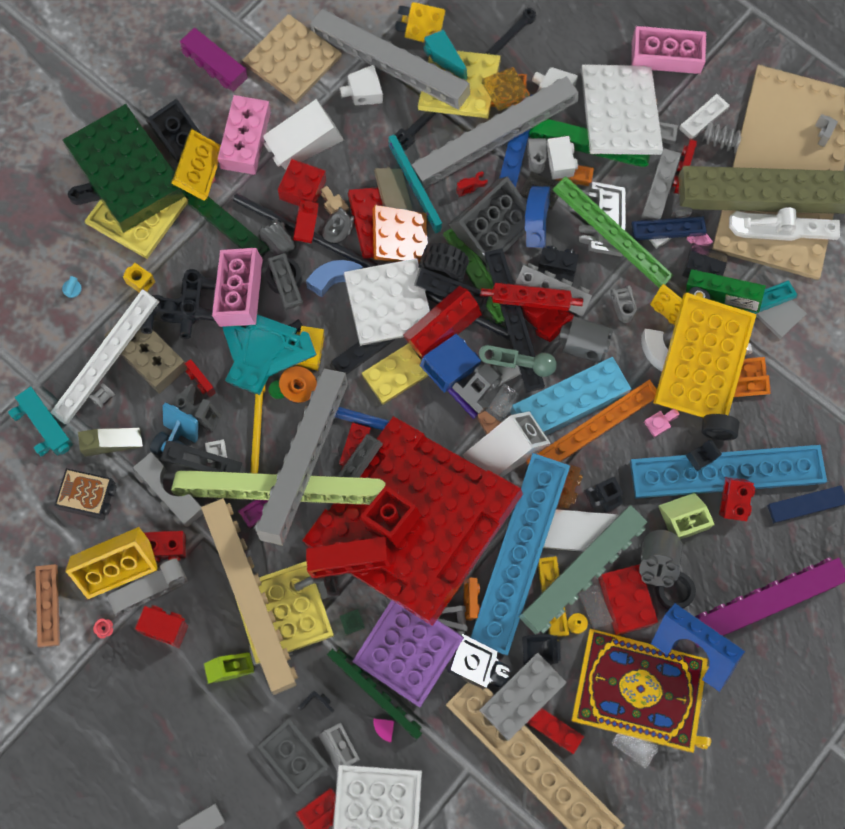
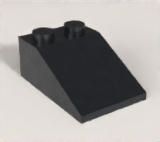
[146,98,202,163]

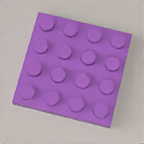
[352,600,465,707]

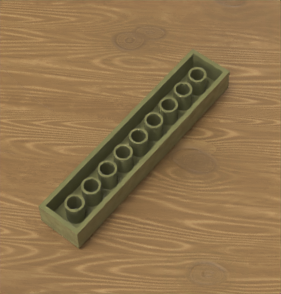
[678,166,845,214]

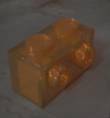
[558,461,583,509]

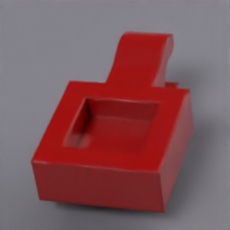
[456,171,488,197]

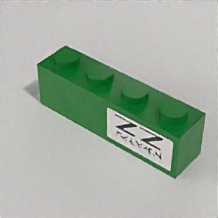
[686,269,766,313]

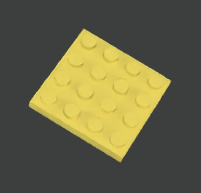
[418,51,501,118]
[85,197,188,259]
[236,561,334,664]

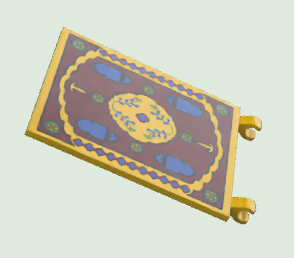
[571,629,711,753]

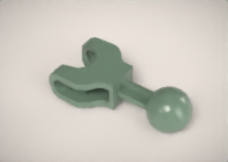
[479,345,557,377]

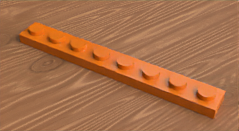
[526,379,657,465]

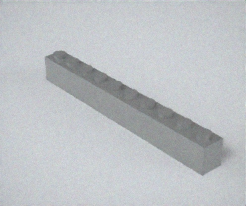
[310,9,470,110]
[412,76,578,189]
[255,369,348,546]

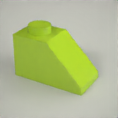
[204,653,255,684]

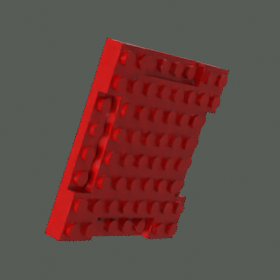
[302,416,523,626]

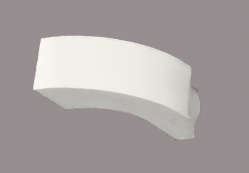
[641,329,668,371]

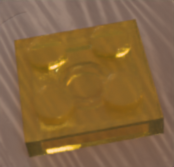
[482,67,531,111]

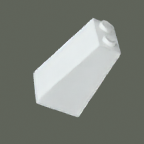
[263,99,344,170]
[463,411,550,477]

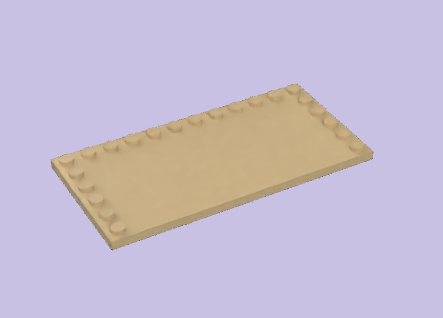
[712,65,845,280]

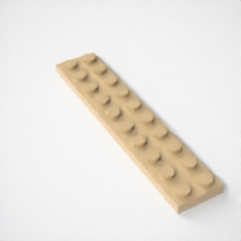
[446,682,625,829]

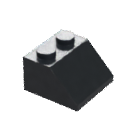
[682,243,727,278]

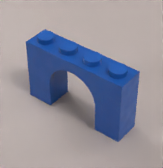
[651,604,745,692]

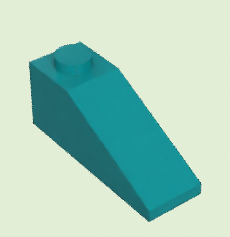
[423,29,467,80]

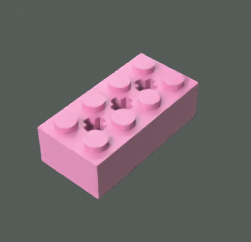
[631,26,706,74]
[218,95,271,175]
[212,248,263,327]

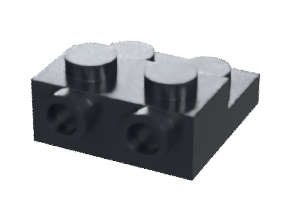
[538,245,579,286]

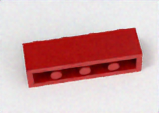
[306,536,391,578]

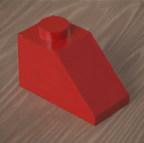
[293,200,319,244]

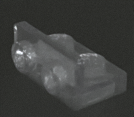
[611,733,660,768]

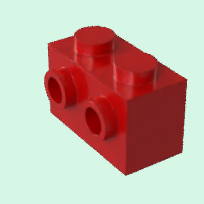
[719,477,755,521]
[143,531,186,562]

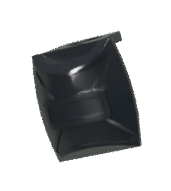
[522,634,561,665]

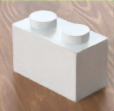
[546,136,578,180]

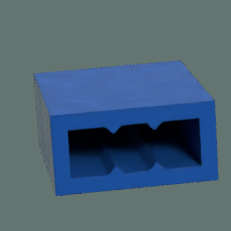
[419,334,481,393]

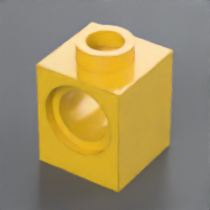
[123,263,155,293]

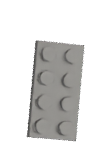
[479,653,567,741]

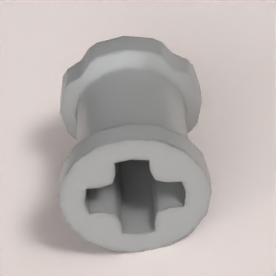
[89,383,115,409]

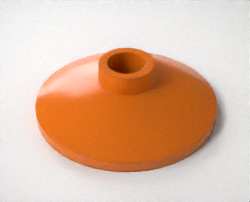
[279,366,317,403]

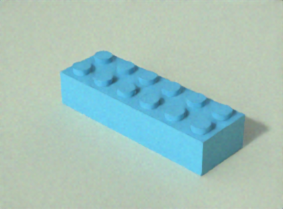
[510,357,631,436]

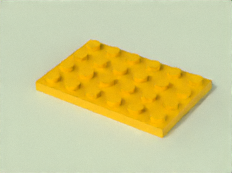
[653,293,757,418]

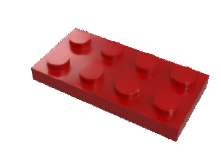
[347,188,383,259]

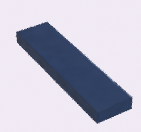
[631,216,707,240]
[767,485,845,524]

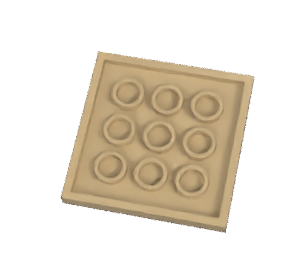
[242,14,342,104]

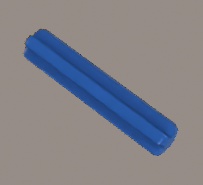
[335,407,389,430]

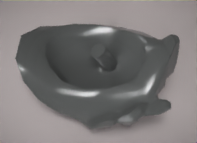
[322,207,354,243]

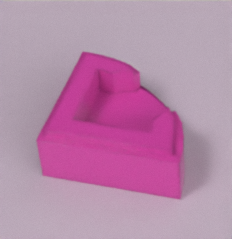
[374,718,394,742]

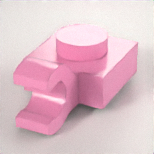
[644,409,680,438]

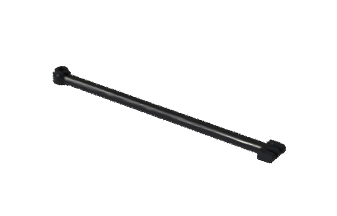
[395,8,536,149]

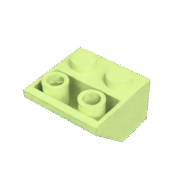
[658,493,715,540]

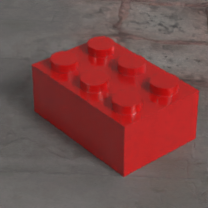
[598,564,658,635]

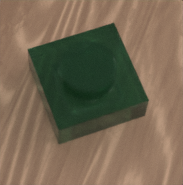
[339,609,365,636]

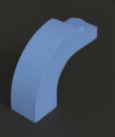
[306,260,363,297]

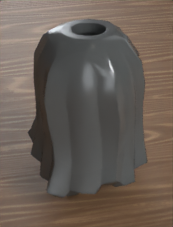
[259,219,295,256]

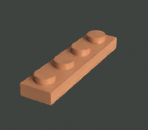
[35,564,60,648]

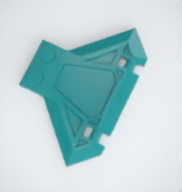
[222,315,317,395]

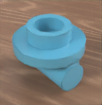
[62,276,82,298]

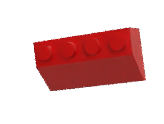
[403,286,482,359]

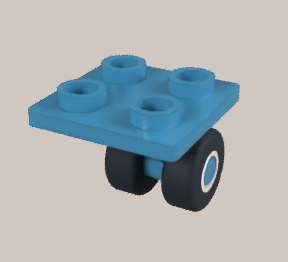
[150,403,198,464]

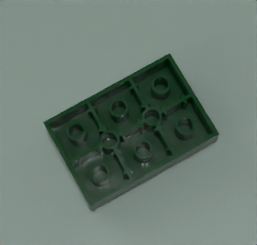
[62,104,187,233]

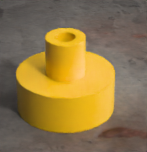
[567,613,588,634]

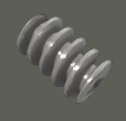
[701,122,741,153]

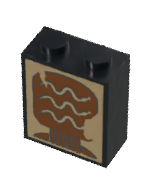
[54,468,117,520]

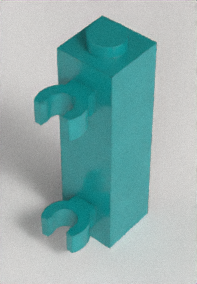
[8,386,74,457]

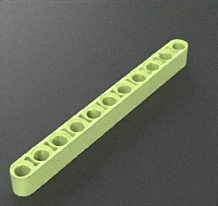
[171,471,385,505]

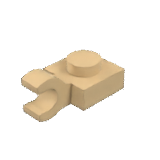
[321,186,349,215]

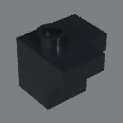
[584,476,624,512]

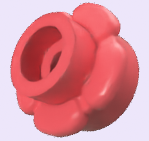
[93,618,113,638]

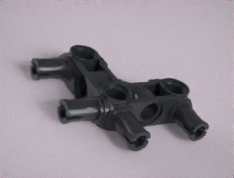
[141,269,217,339]

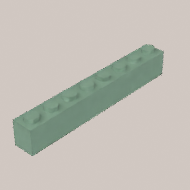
[519,505,647,634]

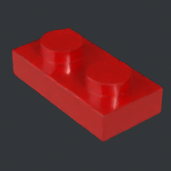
[185,359,216,397]

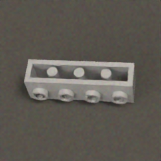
[515,263,592,316]

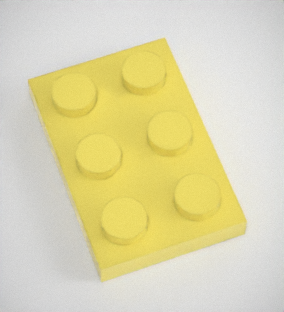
[362,343,428,405]

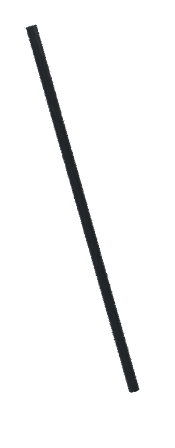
[233,193,510,340]

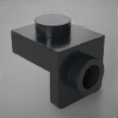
[686,439,722,471]

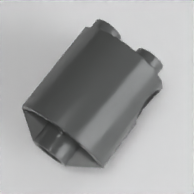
[558,316,613,363]
[639,530,682,587]

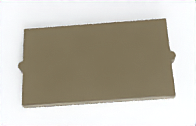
[374,167,413,211]

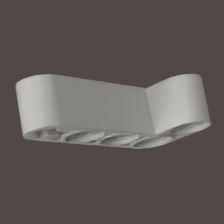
[107,559,188,615]

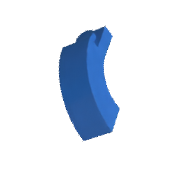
[525,186,550,248]

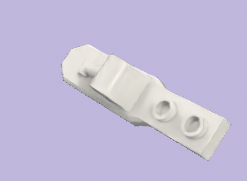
[729,208,840,241]

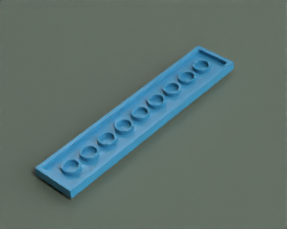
[630,445,827,499]
[470,453,570,655]

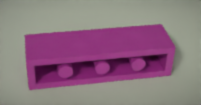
[180,27,248,92]

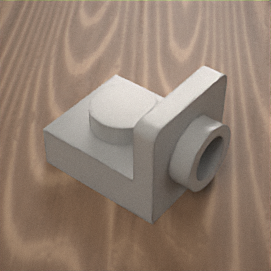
[815,114,838,147]

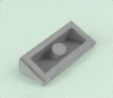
[319,723,360,772]

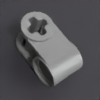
[527,139,547,174]
[610,285,637,323]

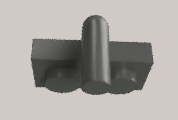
[294,575,340,600]

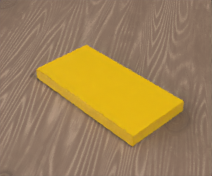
[172,129,221,201]

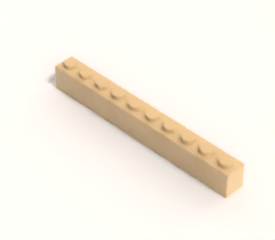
[201,498,298,695]

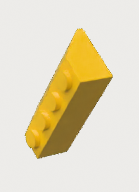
[66,527,157,599]

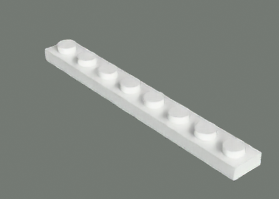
[50,289,159,425]

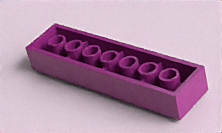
[695,557,845,648]

